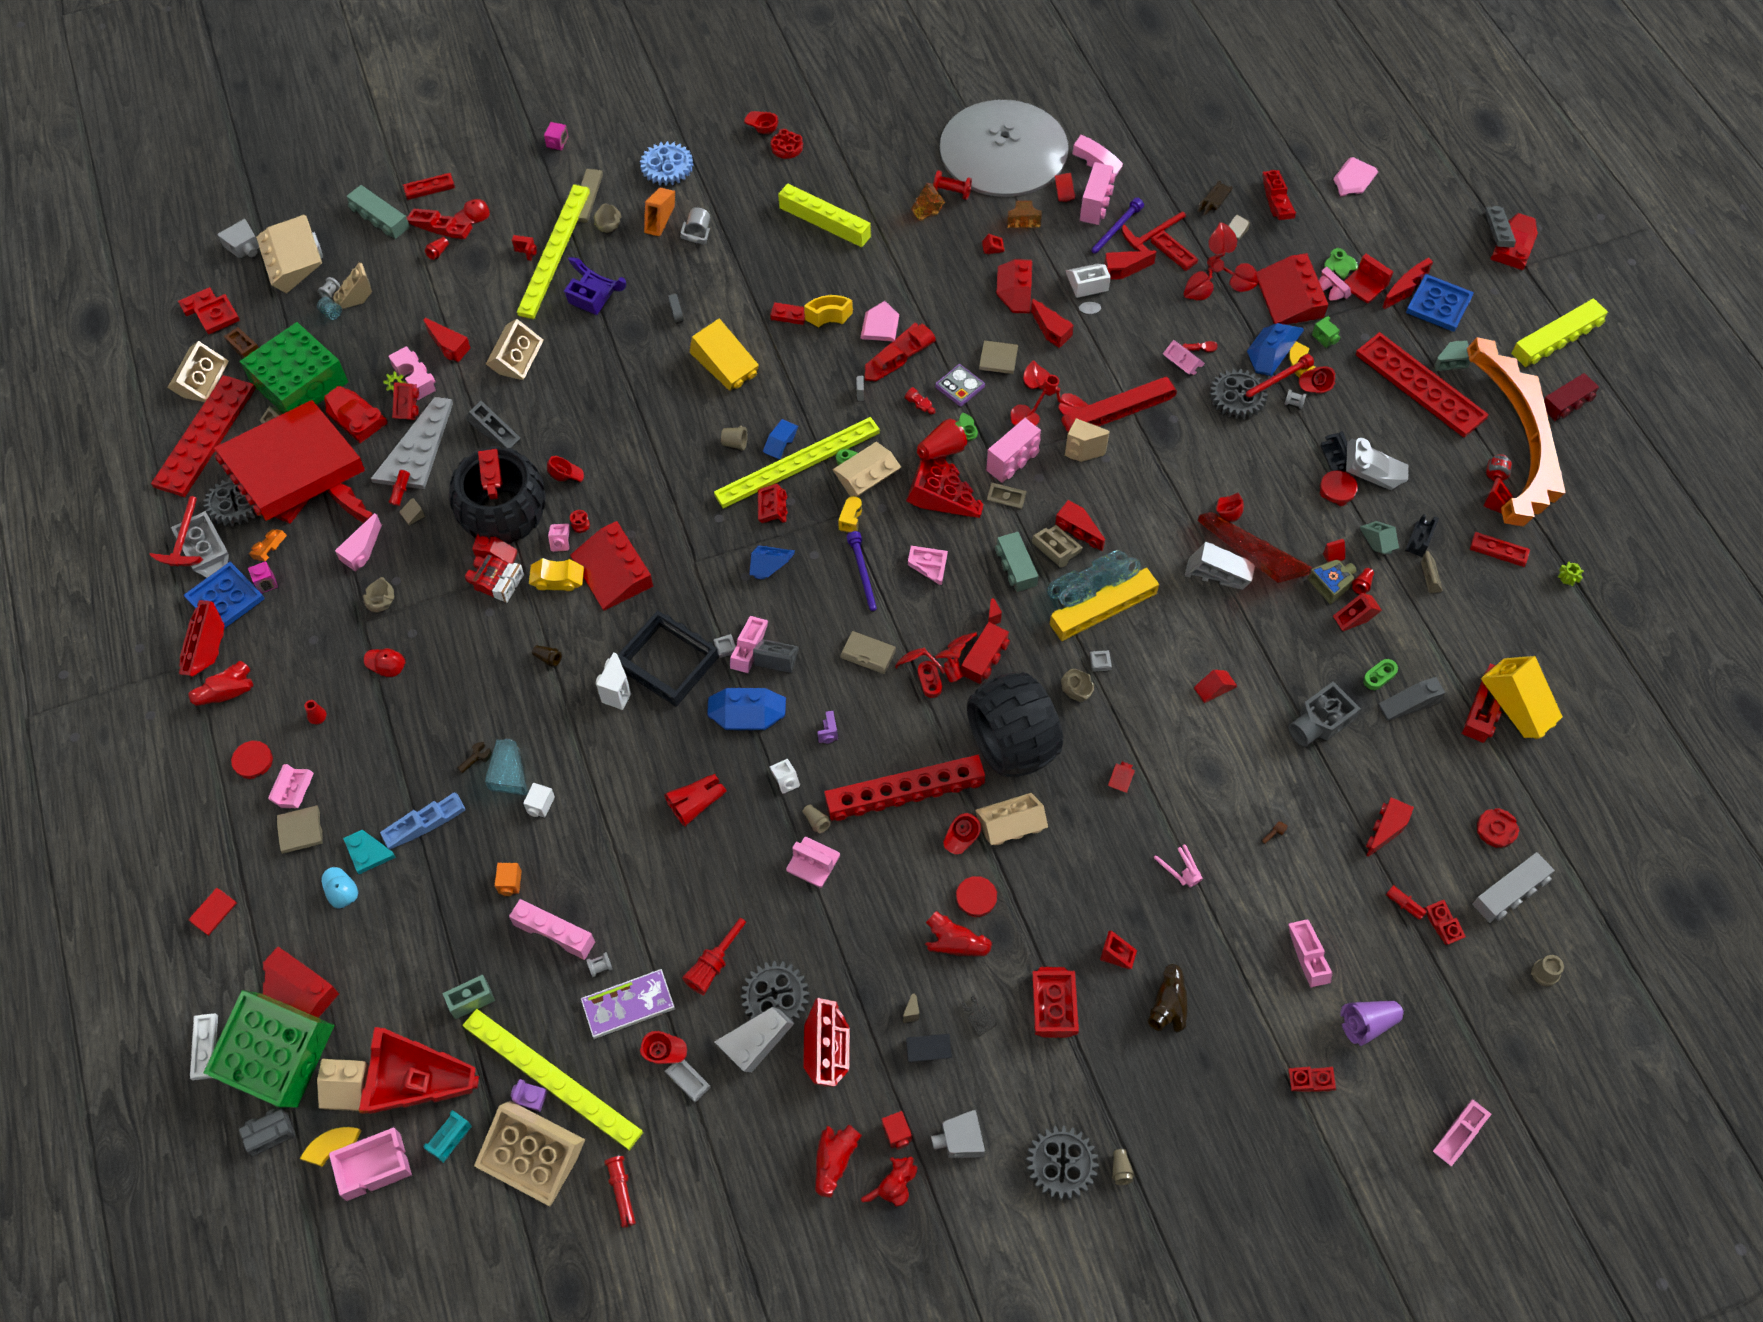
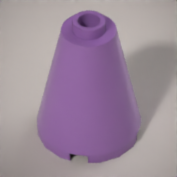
[1340,1001,1403,1046]

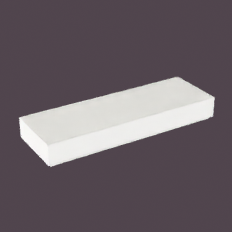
[190,1013,218,1080]

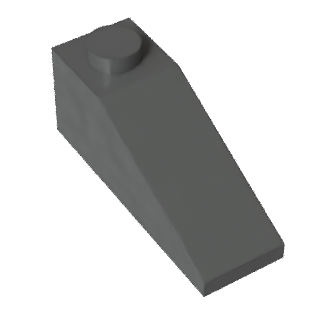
[465,401,520,449]
[1378,677,1445,721]

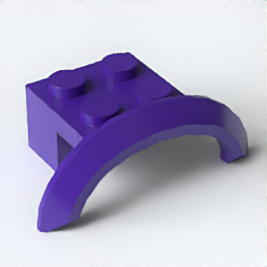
[564,257,627,315]

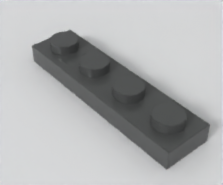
[1485,206,1516,247]

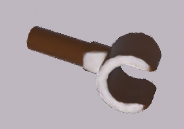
[1261,821,1288,844]

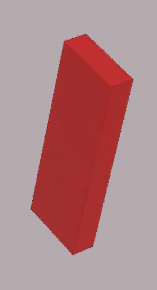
[403,173,455,200]
[1151,230,1198,271]
[1469,532,1530,567]

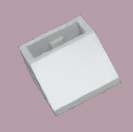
[1066,264,1111,298]
[596,652,631,710]

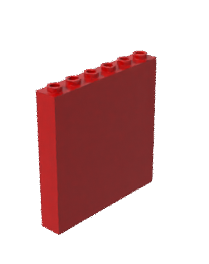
[214,400,365,521]

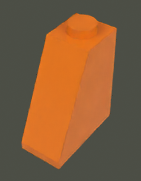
[644,188,675,236]

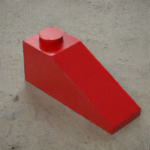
[423,318,471,362]

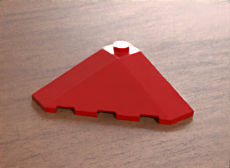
[906,456,984,518]
[263,947,339,1018]

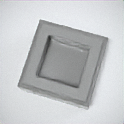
[856,376,864,401]
[713,634,736,658]
[1090,650,1112,672]

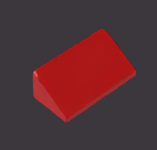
[189,888,237,936]

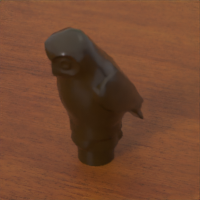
[1148,964,1187,1032]

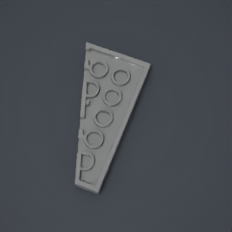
[371,397,453,489]

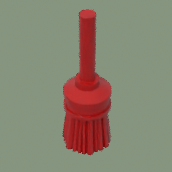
[682,918,746,995]

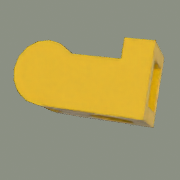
[838,496,862,533]

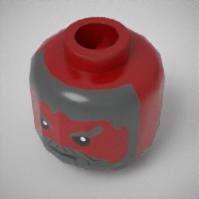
[1486,454,1512,481]

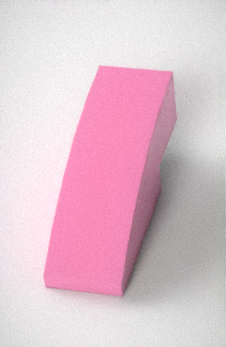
[1073,135,1123,177]
[730,616,768,673]
[1288,919,1332,988]
[1433,1099,1491,1166]

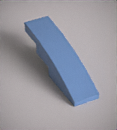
[380,792,466,849]

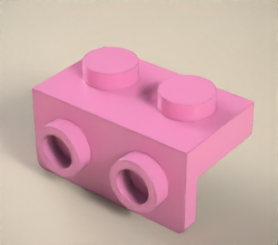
[268,764,314,808]

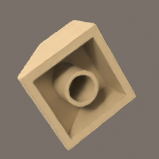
[1065,418,1110,462]
[317,1059,369,1111]

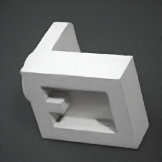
[770,759,800,794]

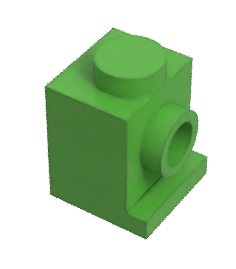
[1312,316,1340,348]

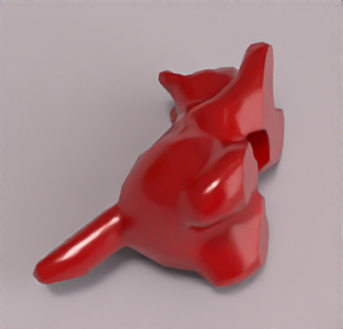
[861,1157,917,1206]

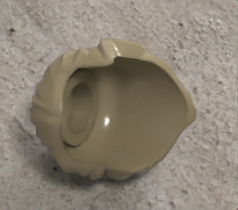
[594,203,621,233]
[363,577,394,613]
[1061,668,1094,702]

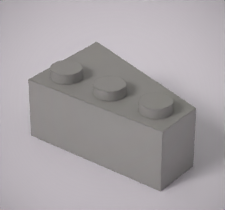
[1185,542,1255,590]
[714,1007,794,1073]

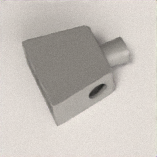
[217,219,259,258]
[931,1110,985,1158]

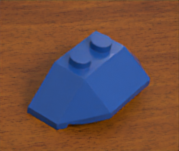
[1247,323,1304,376]
[708,688,786,730]

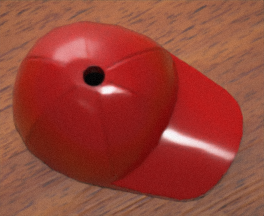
[744,111,778,134]
[454,199,490,224]
[1299,366,1335,393]
[547,456,584,482]
[1216,493,1244,522]
[364,648,405,677]
[943,813,981,854]
[640,1031,687,1064]

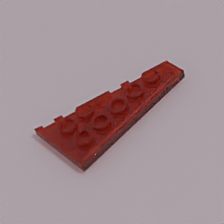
[1197,512,1313,583]

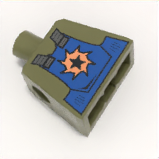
[1308,560,1357,605]

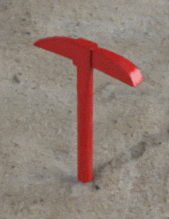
[1122,212,1186,258]
[150,496,204,567]

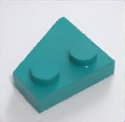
[343,830,396,874]

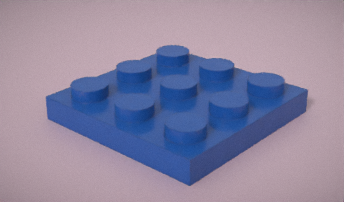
[1406,274,1474,332]
[184,562,265,629]

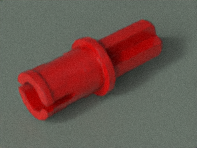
[388,470,410,506]
[1386,885,1426,919]

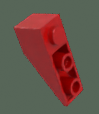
[1104,251,1156,280]
[1031,299,1074,348]
[1055,500,1105,551]
[1366,798,1414,856]

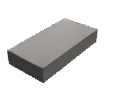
[665,1060,711,1103]

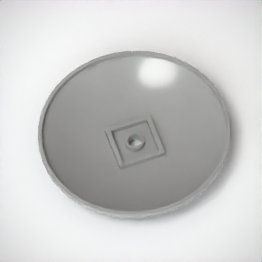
[940,100,1068,197]

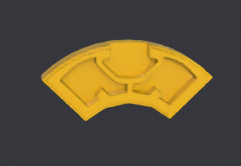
[1289,342,1316,377]
[300,1127,361,1167]

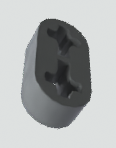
[668,293,684,323]

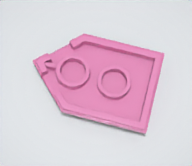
[1333,157,1378,196]
[861,301,899,341]

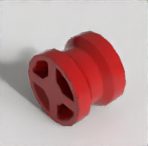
[570,510,590,533]

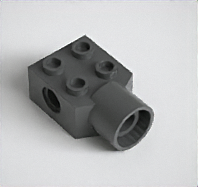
[1288,681,1361,747]

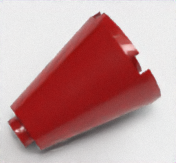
[917,419,967,460]

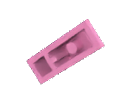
[335,513,382,572]

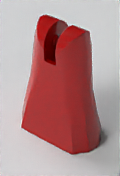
[664,774,727,826]

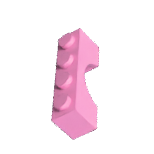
[509,899,595,960]

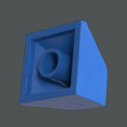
[750,545,795,579]

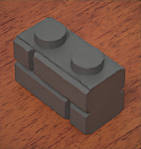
[239,1108,295,1156]

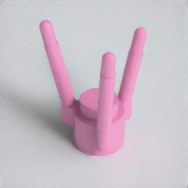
[1154,845,1203,888]

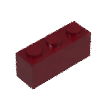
[1544,373,1599,421]

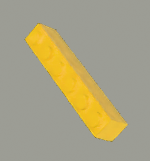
[1050,568,1159,642]

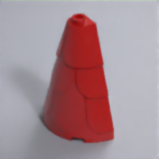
[359,1027,479,1114]

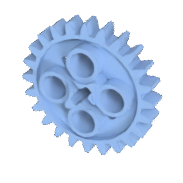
[640,142,693,186]

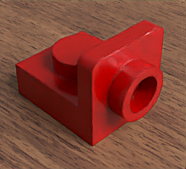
[1108,761,1135,793]

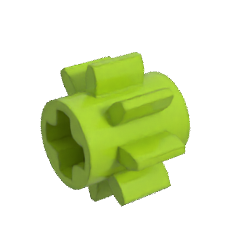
[383,371,406,392]
[1558,562,1584,586]

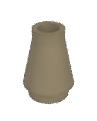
[803,804,831,833]
[1112,1149,1134,1185]

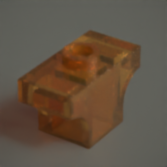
[911,183,945,220]
[1007,201,1042,228]

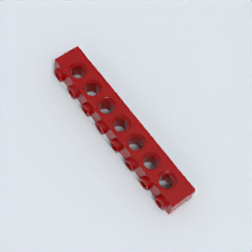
[824,754,985,821]

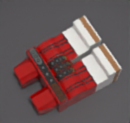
[465,554,524,603]

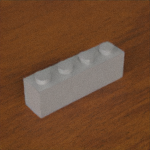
[1472,852,1555,923]

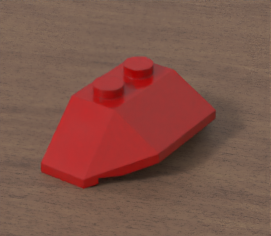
[997,259,1032,314]
[179,600,225,676]
[803,998,850,1087]

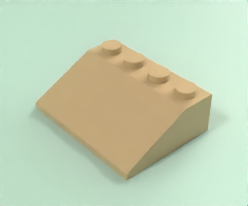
[256,215,322,293]
[474,1101,585,1206]

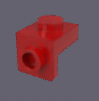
[512,235,537,261]

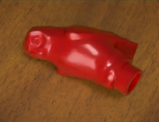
[188,661,253,706]
[925,911,992,957]
[815,1124,862,1198]

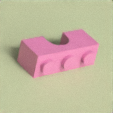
[388,346,436,400]

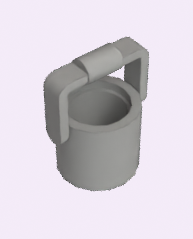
[680,208,710,244]

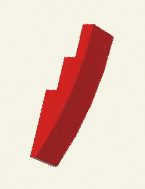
[407,209,473,239]
[1383,258,1433,309]
[327,483,373,523]

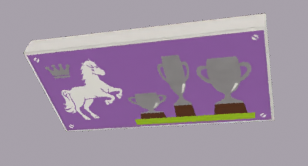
[581,969,675,1039]

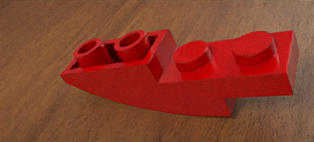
[1262,170,1296,220]

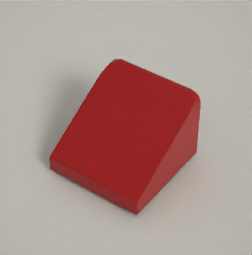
[982,234,1005,254]
[1323,539,1345,563]
[988,598,1002,625]
[400,1067,430,1094]

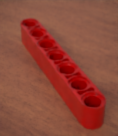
[1061,377,1177,433]

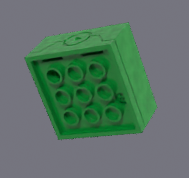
[240,322,348,414]
[203,990,335,1107]

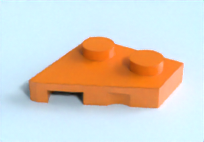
[249,529,287,561]

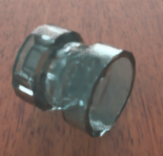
[317,296,342,320]

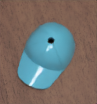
[322,867,358,908]

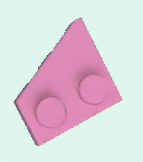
[908,546,948,585]

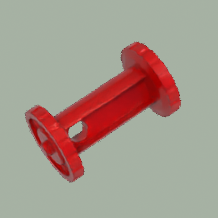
[933,170,972,200]

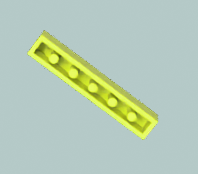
[778,183,871,247]
[1511,298,1608,367]

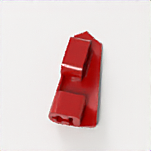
[865,323,936,381]

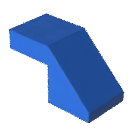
[763,419,798,459]

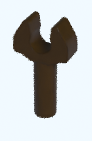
[457,742,492,773]

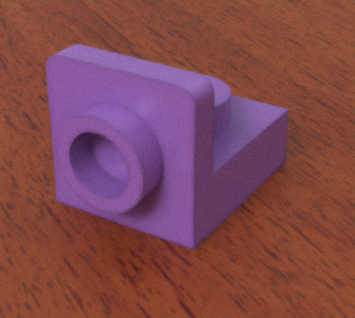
[817,711,838,744]
[511,1079,548,1112]

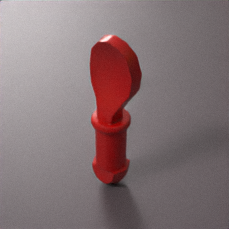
[1182,341,1218,352]

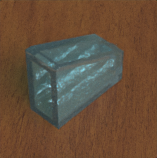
[485,739,528,795]

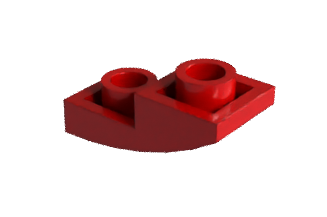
[1055,173,1075,202]
[1424,900,1466,945]
[1289,1066,1336,1092]

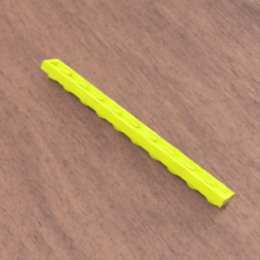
[517,185,590,319]
[714,417,880,508]
[462,1009,643,1151]

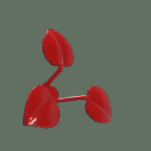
[1184,222,1258,300]
[1010,360,1088,426]
[895,632,978,682]

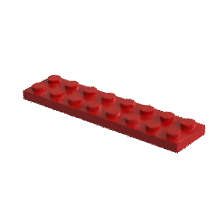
[1355,332,1489,438]
[151,375,256,497]

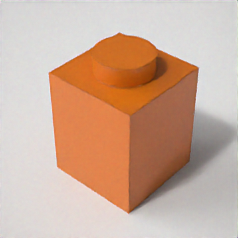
[495,863,522,896]

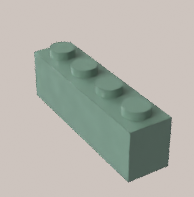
[347,185,410,239]

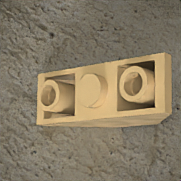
[333,263,372,310]

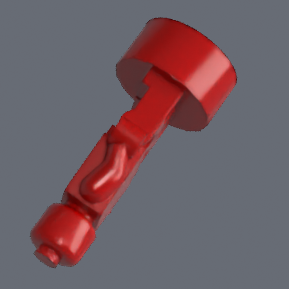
[904,387,935,415]

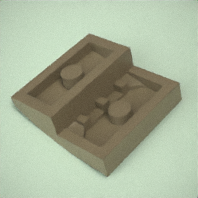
[979,341,1018,374]
[277,806,323,854]

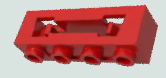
[1461,663,1502,743]

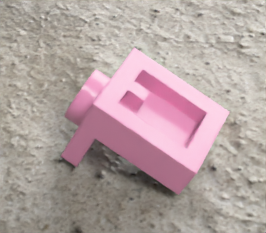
[548,524,570,551]

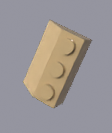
[486,319,543,380]
[167,341,229,402]
[833,442,901,497]
[975,793,1048,845]

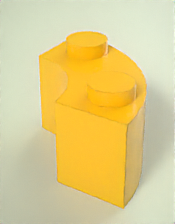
[804,295,853,327]
[529,558,584,591]

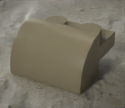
[1032,525,1083,567]

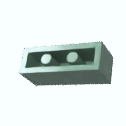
[995,532,1038,592]

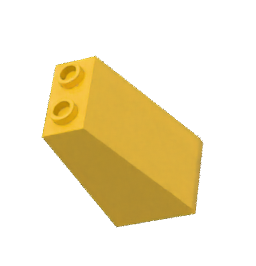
[689,318,759,391]
[1481,656,1562,739]

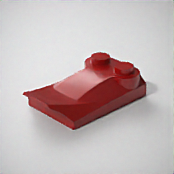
[1490,213,1538,270]
[324,386,388,444]
[1032,967,1079,1038]

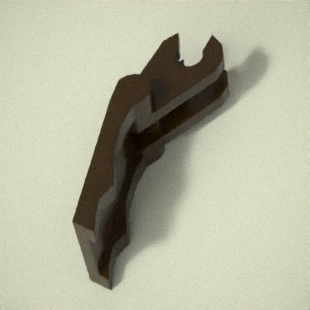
[1197,180,1233,215]

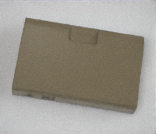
[840,631,896,674]

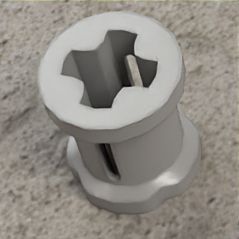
[318,277,340,300]
[1284,390,1306,410]
[587,952,613,977]

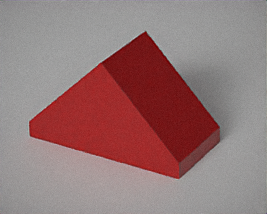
[1483,478,1514,514]
[1194,669,1237,703]
[1100,931,1137,969]

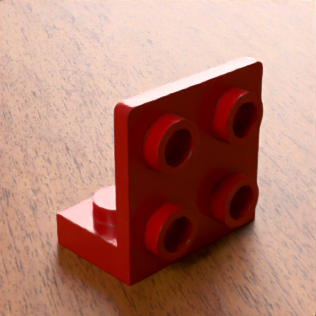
[1344,254,1393,303]

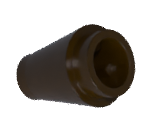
[532,645,562,666]

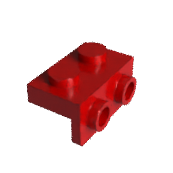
[392,382,419,420]

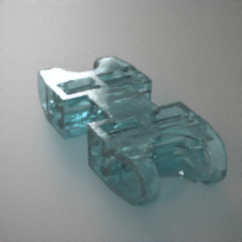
[1047,550,1141,607]

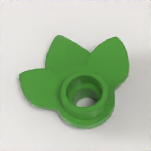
[1324,248,1358,280]
[955,413,978,441]

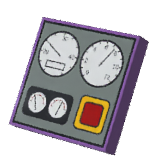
[935,364,985,407]

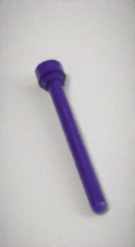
[1092,197,1144,254]
[846,531,877,611]

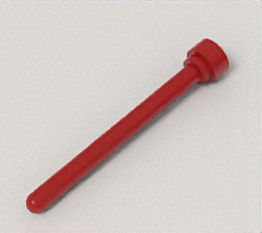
[1246,354,1314,397]

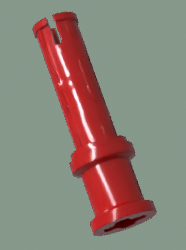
[604,1156,636,1228]

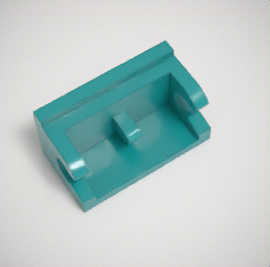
[423,1110,472,1163]

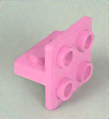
[786,837,840,888]

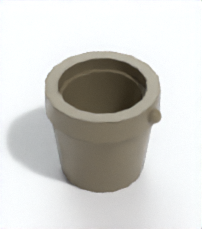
[721,426,747,451]
[1531,955,1564,986]

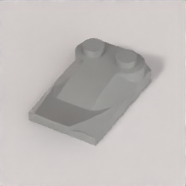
[1346,438,1408,490]
[171,511,229,578]

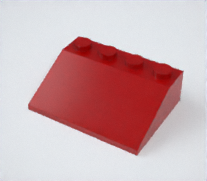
[1257,253,1328,325]
[570,521,653,611]

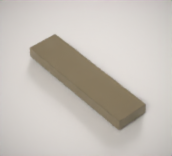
[577,169,603,223]

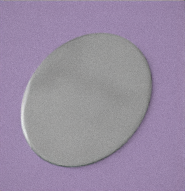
[1079,302,1101,314]

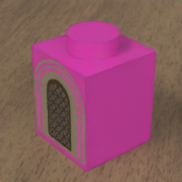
[544,122,568,150]
[248,561,278,594]

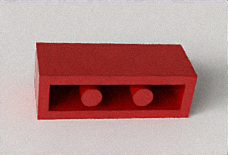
[961,622,1010,684]

